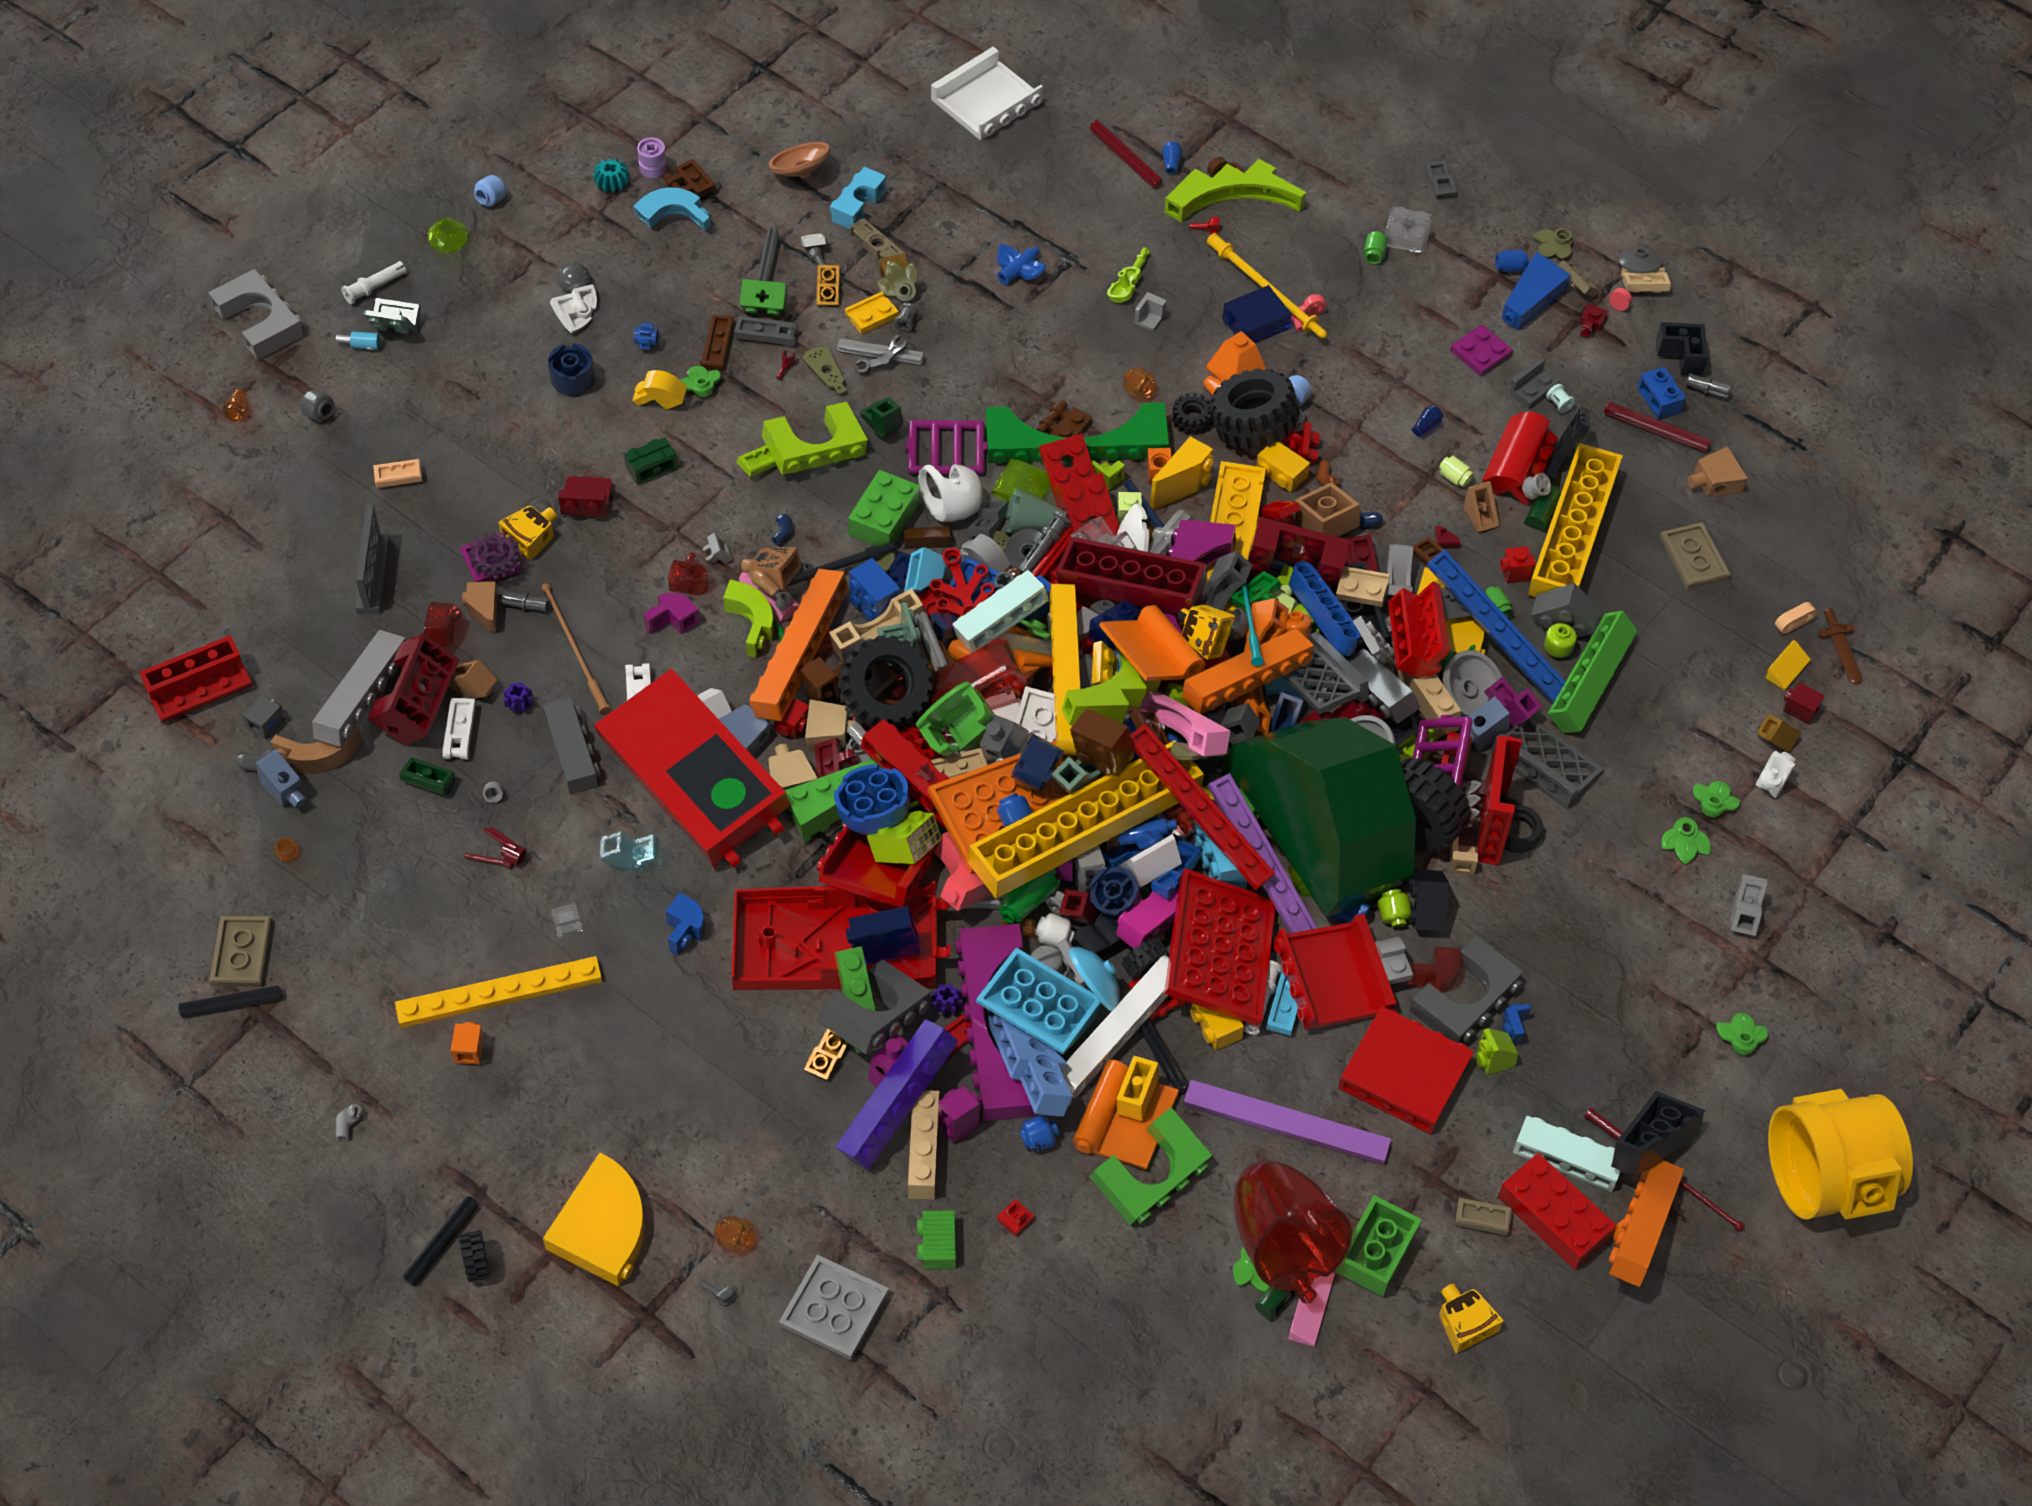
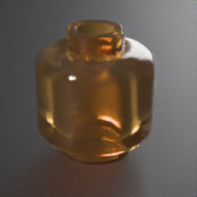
[1123,366,1156,399]
[714,1215,756,1253]

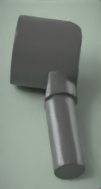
[699,1280,735,1306]

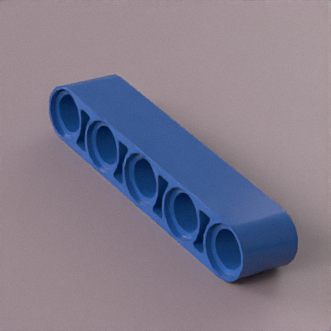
[1289,561,1361,656]

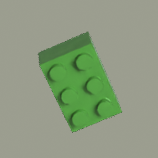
[848,470,920,546]
[1335,1195,1422,1297]

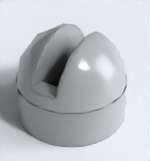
[483,781,503,803]

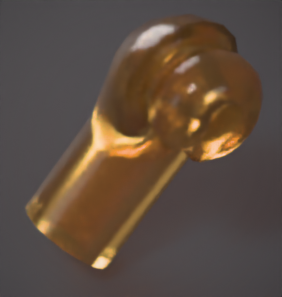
[1001,917,1036,935]

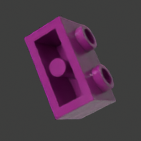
[938,1085,980,1144]

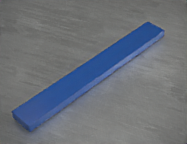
[1426,549,1566,705]

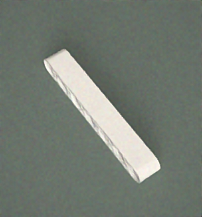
[1063,955,1169,1099]

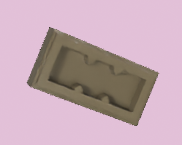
[1558,261,1599,297]
[1455,1198,1512,1235]

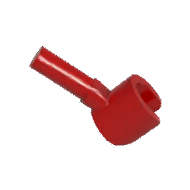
[1190,217,1221,234]

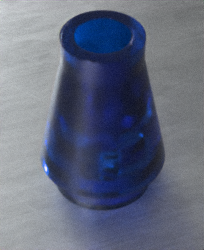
[1412,405,1444,438]

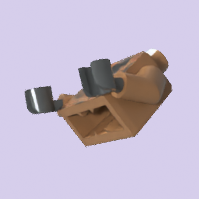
[741,547,814,611]

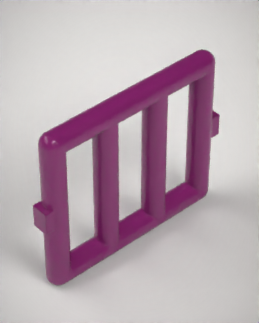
[906,420,987,475]
[1413,715,1473,785]

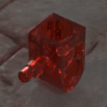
[668,552,709,596]

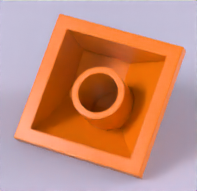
[1206,331,1267,381]

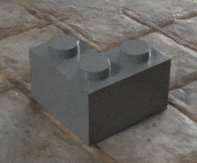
[1531,583,1601,638]

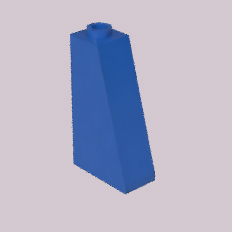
[1501,252,1571,330]

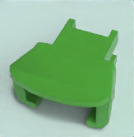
[916,681,995,756]

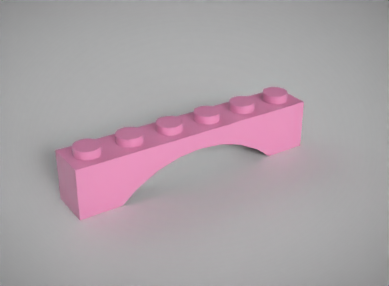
[1127,691,1230,757]

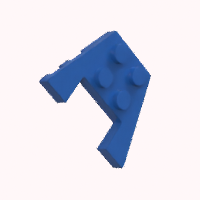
[1101,832,1202,899]

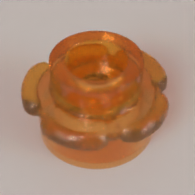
[274,837,299,861]

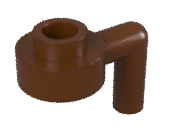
[1207,157,1245,177]

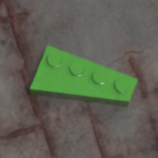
[784,759,881,844]

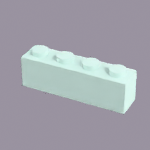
[952,570,1049,654]
[1513,1116,1620,1192]

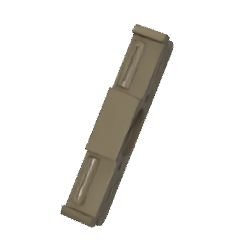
[850,219,905,259]

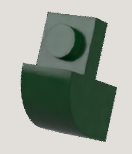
[860,397,903,438]

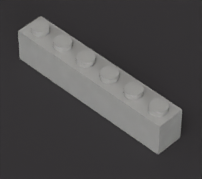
[312,630,406,747]

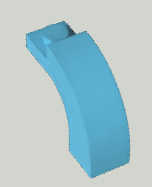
[633,188,711,232]

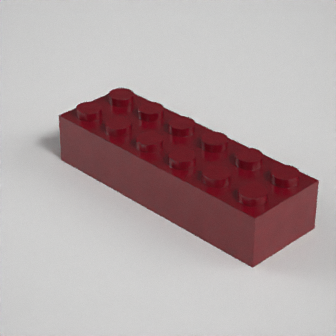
[1056,537,1207,614]

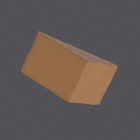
[1463,481,1500,532]

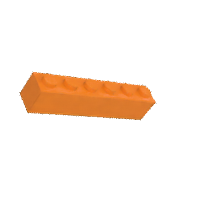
[1182,628,1314,714]
[1608,1160,1684,1287]

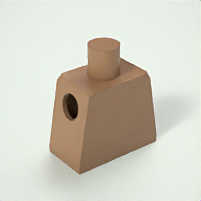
[1688,447,1748,497]

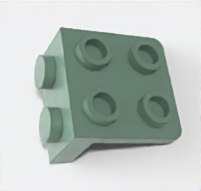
[363,298,421,334]
[877,602,921,670]

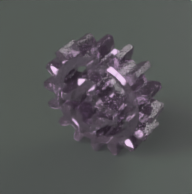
[469,531,521,578]

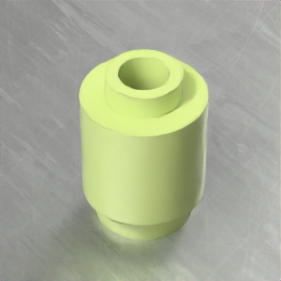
[1439,456,1474,488]

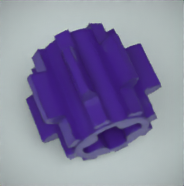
[503,682,533,713]
[932,984,962,1016]

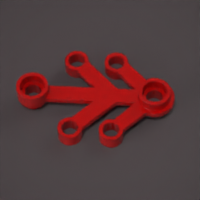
[929,548,995,617]

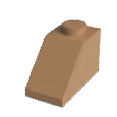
[462,582,498,634]
[448,660,498,699]

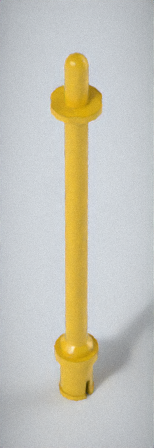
[1207,233,1327,339]

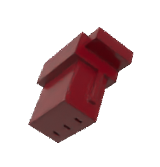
[917,763,934,781]

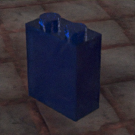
[1222,285,1292,343]
[846,906,921,965]

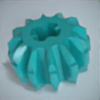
[593,158,630,193]

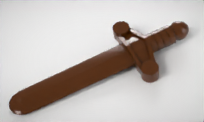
[1818,607,1862,684]

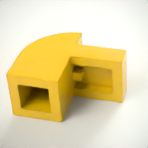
[632,370,687,410]

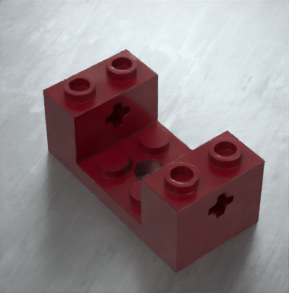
[1247,516,1350,595]
[367,633,460,746]

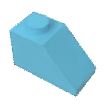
[904,547,946,593]

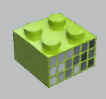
[867,811,942,864]

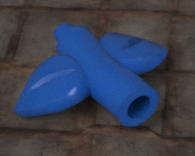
[997,244,1046,285]
[1118,815,1177,849]

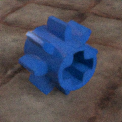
[634,323,659,350]

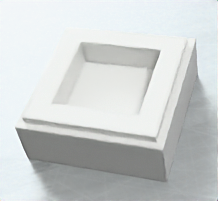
[801,233,826,247]

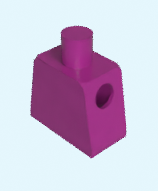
[868,1034,908,1087]

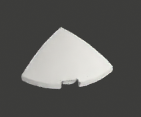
[550,284,597,333]
[1114,503,1149,552]

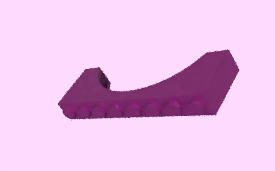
[1162,519,1237,682]
[955,924,1042,1121]

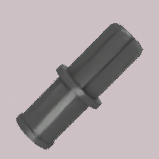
[1686,373,1732,398]
[502,591,550,613]

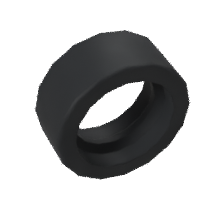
[1504,805,1543,853]

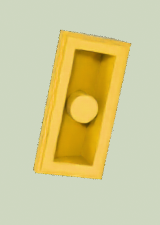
[1765,640,1811,690]

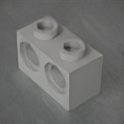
[1073,845,1105,895]

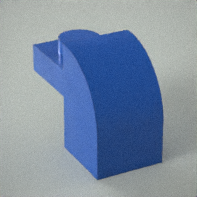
[666,893,705,956]

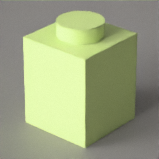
[1117,492,1142,527]

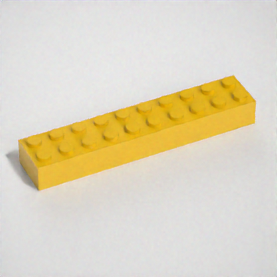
[968,740,1204,898]

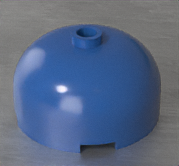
[834,764,910,835]

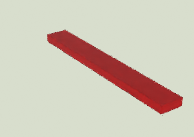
[1130,724,1276,890]

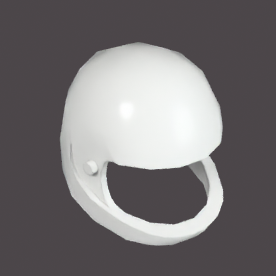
[918,464,983,522]

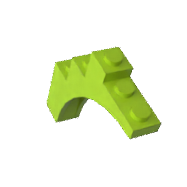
[1164,159,1306,222]
[1061,645,1162,725]

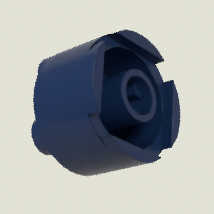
[548,343,595,397]
[1011,733,1064,792]

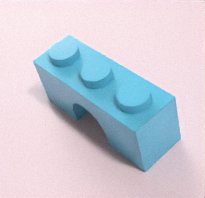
[830,167,886,230]

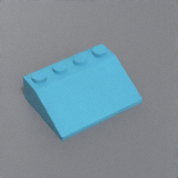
[976,948,1101,1054]

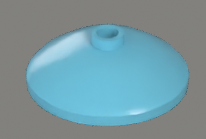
[1069,947,1120,1012]

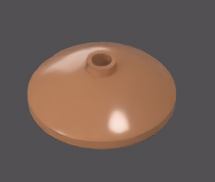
[769,142,831,178]

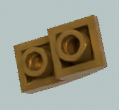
[817,265,840,306]
[804,1028,850,1081]

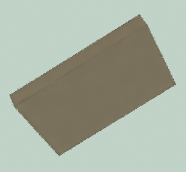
[1659,522,1731,590]
[209,916,272,987]

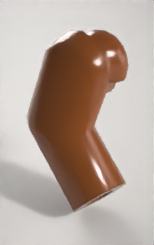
[1317,461,1339,486]

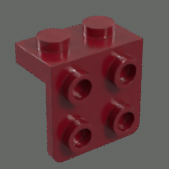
[558,476,612,517]

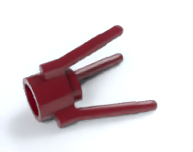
[463,827,527,869]

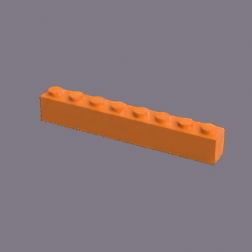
[750,569,849,721]

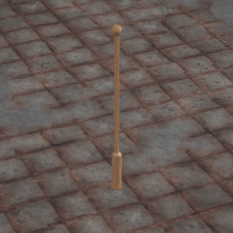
[541,583,611,715]

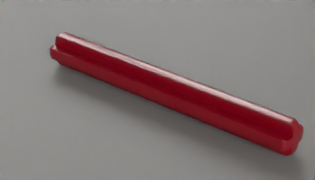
[1090,120,1162,188]
[1604,402,1711,452]

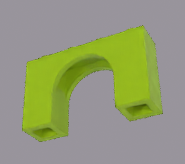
[762,402,868,475]

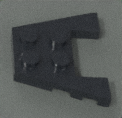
[1545,406,1590,485]

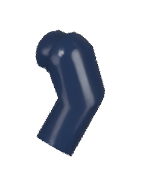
[1360,510,1383,528]
[771,514,793,546]

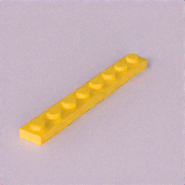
[395,956,602,1028]

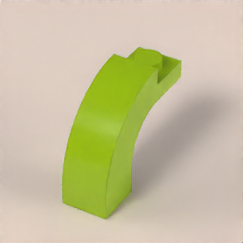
[723,580,774,658]

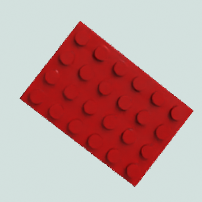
[1164,868,1275,1026]

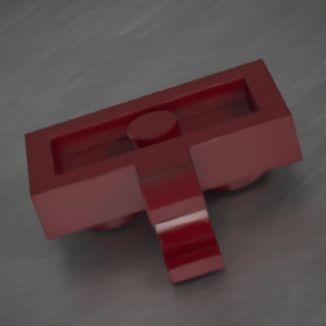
[814,738,860,779]

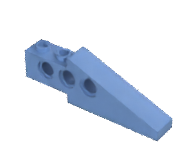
[985,1009,1072,1117]

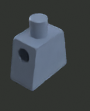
[1469,697,1510,751]
[719,705,770,756]
[256,749,307,809]

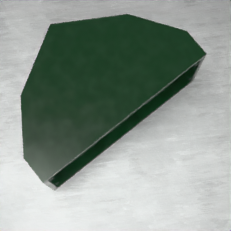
[1223,717,1416,917]

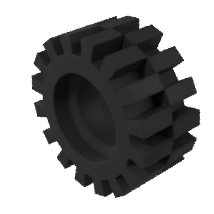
[1172,393,1212,435]
[1121,938,1169,980]
[459,1230,490,1282]

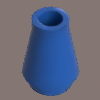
[1162,142,1183,175]

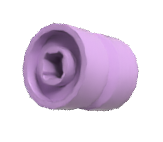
[637,137,667,178]

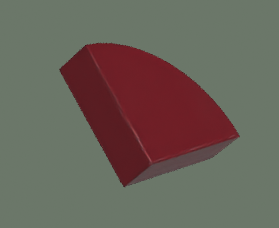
[1434,526,1461,549]

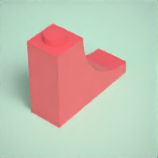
[934,832,992,911]

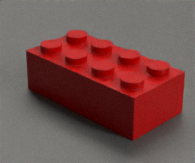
[1497,1152,1617,1270]

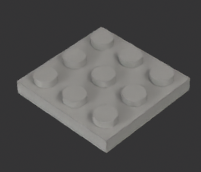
[779,1255,889,1360]

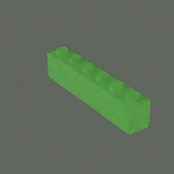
[1548,611,1638,733]

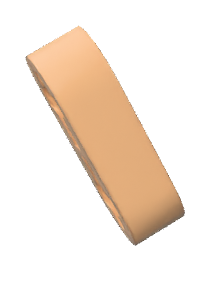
[1775,602,1817,634]

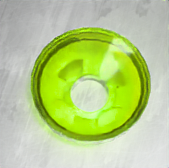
[428,218,468,252]

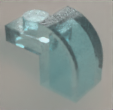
[599,831,659,872]

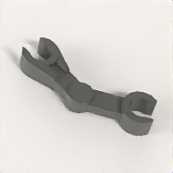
[856,335,908,375]

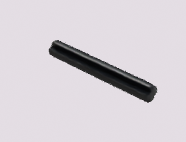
[178,985,282,1018]
[1139,1017,1189,1094]
[403,1196,478,1286]

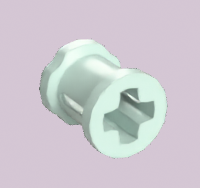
[1546,384,1575,414]

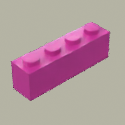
[1116,887,1179,948]

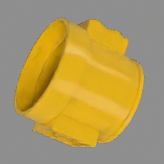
[1768,1089,1913,1220]

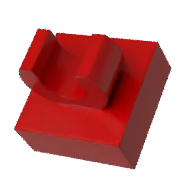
[997,1199,1034,1237]

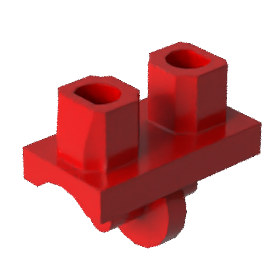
[1283,422,1320,465]

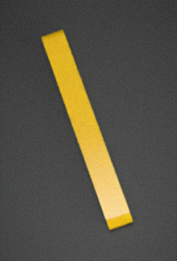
[1050,584,1080,755]

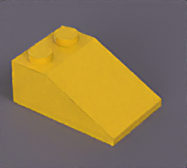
[1150,436,1214,510]

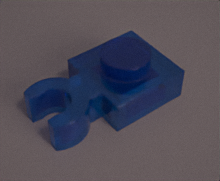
[888,551,911,591]

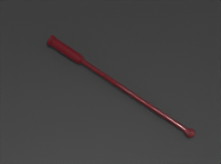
[1584,1107,1744,1231]

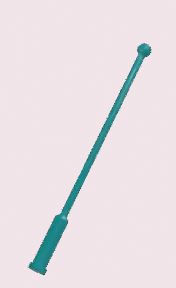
[1242,555,1263,666]

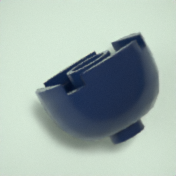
[1090,866,1141,917]

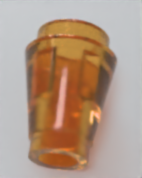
[223,389,247,421]

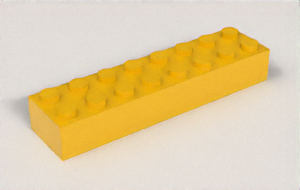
[1528,443,1623,597]

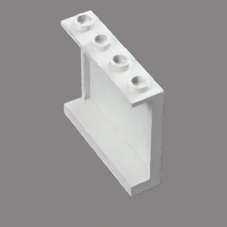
[931,47,1043,141]

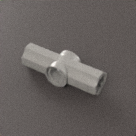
[1148,510,1192,555]

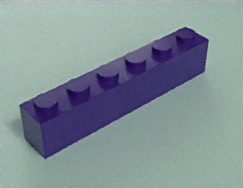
[835,1019,959,1170]

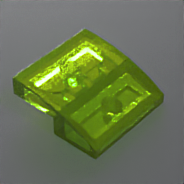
[991,459,1050,504]

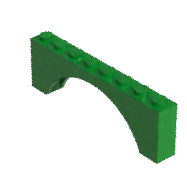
[986,403,1169,464]

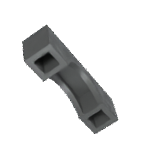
[1198,551,1252,611]

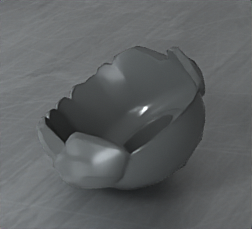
[558,262,591,292]
[1227,608,1249,642]

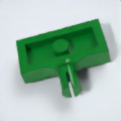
[1230,571,1281,612]

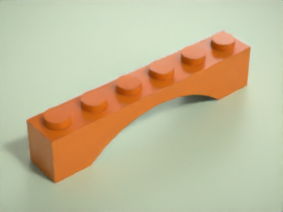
[1234,598,1289,738]

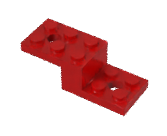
[1038,433,1119,544]

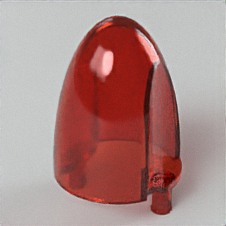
[1233,1160,1352,1304]

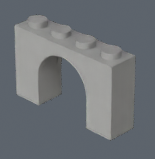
[208,269,303,360]

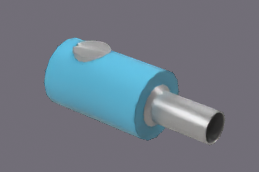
[336,332,380,350]

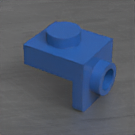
[1502,1004,1531,1046]

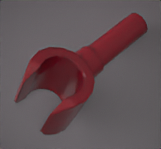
[776,350,795,380]

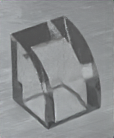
[551,903,582,937]

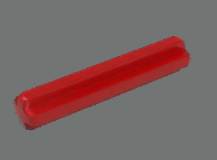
[1032,527,1077,578]

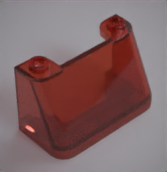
[929,638,1031,734]

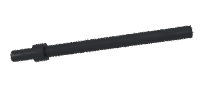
[764,542,895,594]

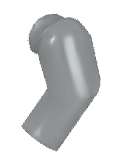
[336,1104,363,1142]

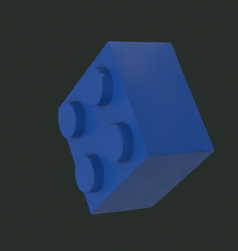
[848,558,900,622]

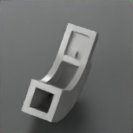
[1385,543,1413,602]

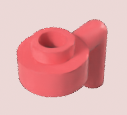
[1290,294,1327,332]

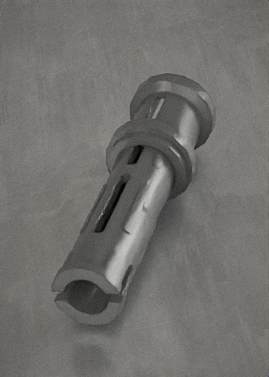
[1018,510,1072,574]

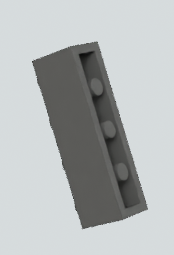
[1347,648,1421,724]
[543,697,600,795]

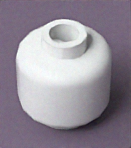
[1035,913,1074,949]

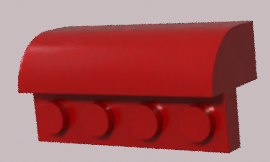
[1482,412,1558,505]
[1388,581,1450,677]
[139,635,252,723]

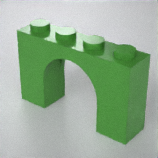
[1089,1107,1212,1225]

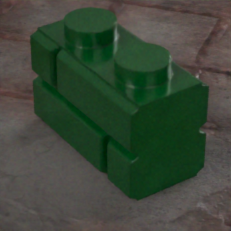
[624,437,678,484]

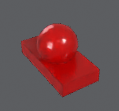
[1259,500,1300,525]

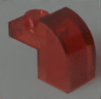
[424,602,461,647]
[1407,947,1461,993]

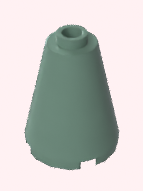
[1004,488,1068,534]

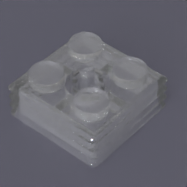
[1384,207,1433,253]

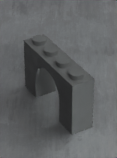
[1409,935,1524,1043]
[817,960,931,1054]

